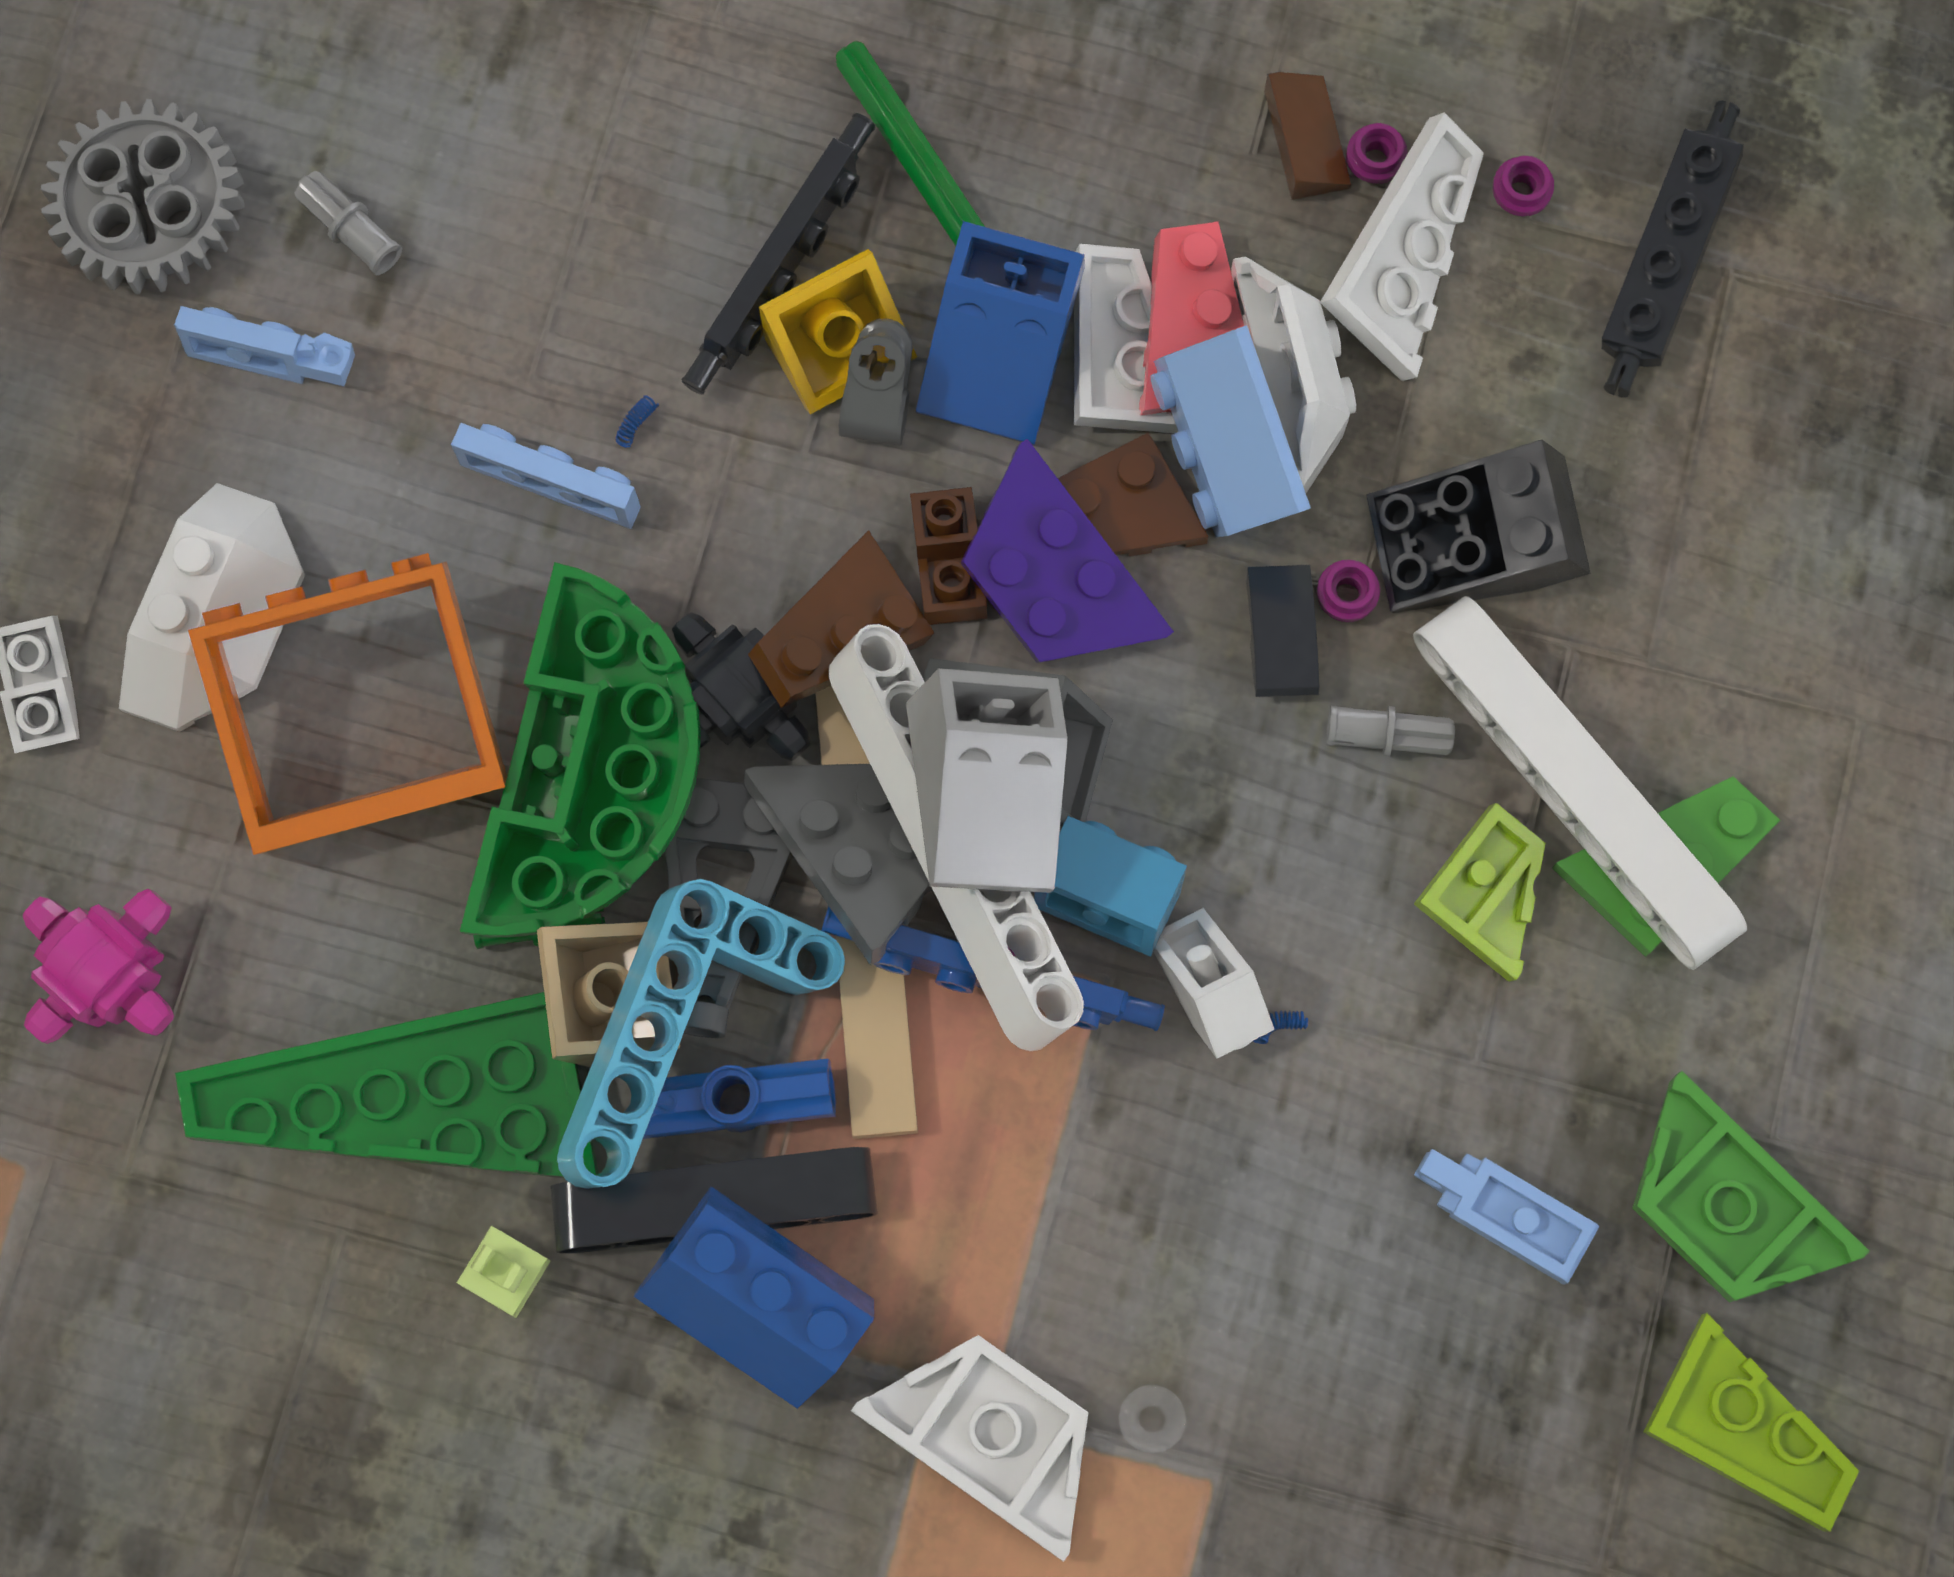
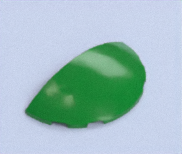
[460,562,701,937]

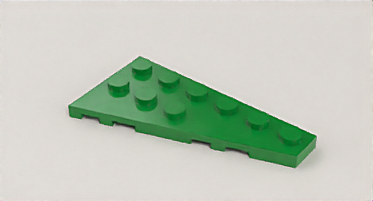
[175,992,599,1178]

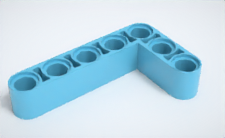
[557,879,845,1188]

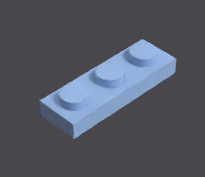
[451,423,641,529]

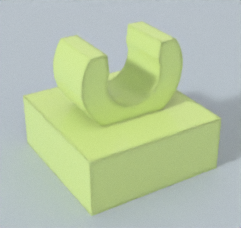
[457,1225,550,1318]

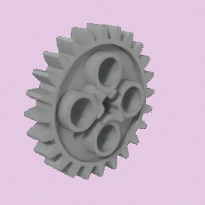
[41,99,245,294]

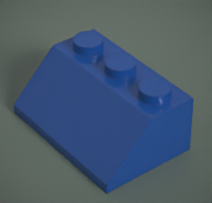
[634,1186,875,1409]

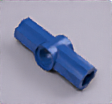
[643,1058,836,1139]

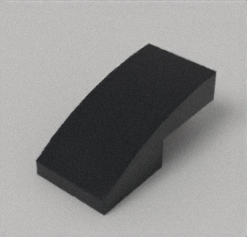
[1246,565,1320,697]

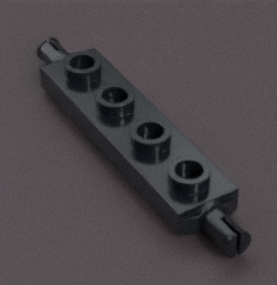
[1602,100,1744,398]
[681,113,875,395]

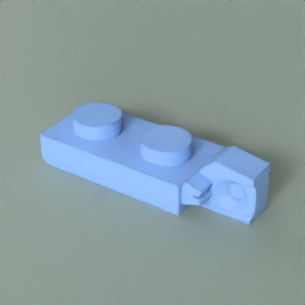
[174,306,355,386]
[1414,1149,1599,1285]

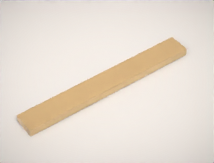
[816,686,918,1139]

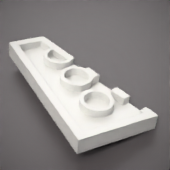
[1320,113,1484,381]

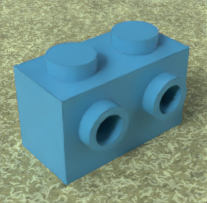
[1034,816,1187,957]

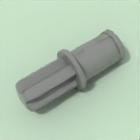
[295,171,403,275]
[1326,705,1455,756]

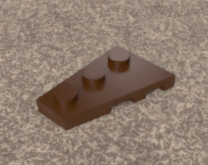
[1058,432,1209,557]

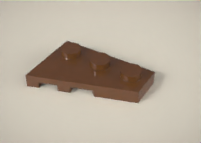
[748,530,934,708]

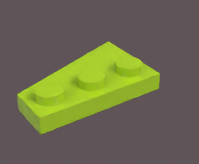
[1643,1313,1859,1532]

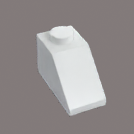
[1153,908,1275,1059]

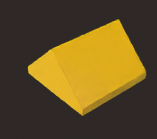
[759,249,917,414]

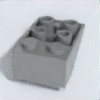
[906,668,1067,893]

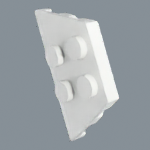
[851,1335,1088,1562]

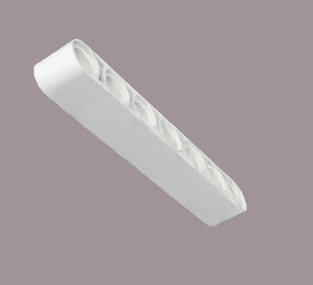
[1413,596,1747,970]
[828,624,1084,1051]

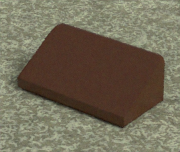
[1264,72,1351,200]

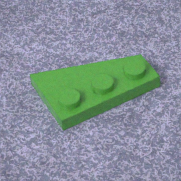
[1552,776,1780,957]

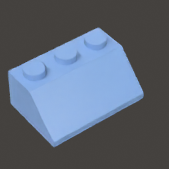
[1151,325,1311,537]

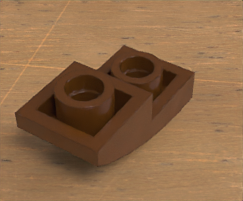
[910,487,987,625]

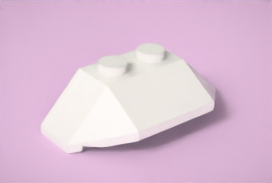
[1231,256,1356,493]
[119,483,305,732]

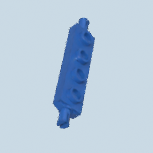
[821,906,1165,1031]

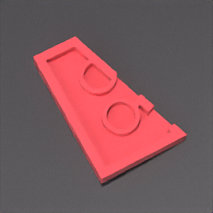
[1139,222,1244,416]

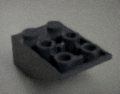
[1366,439,1591,613]

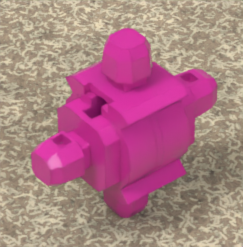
[23,889,174,1044]

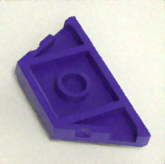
[961,439,1174,663]

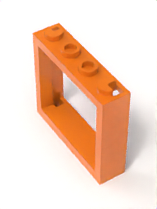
[188,553,507,855]

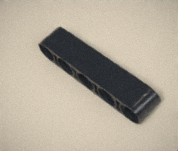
[550,1147,878,1254]

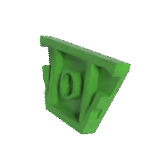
[1632,1071,1870,1303]

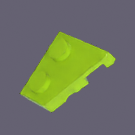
[1414,803,1546,982]

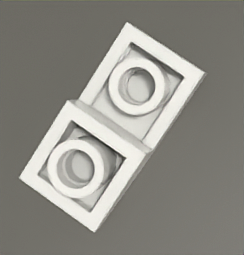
[0,616,80,753]

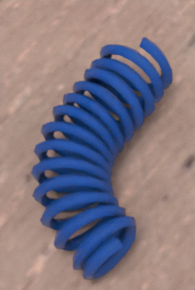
[615,395,659,448]
[1253,1010,1308,1044]

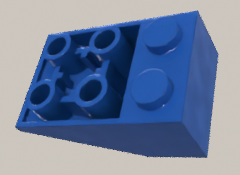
[915,221,1085,446]

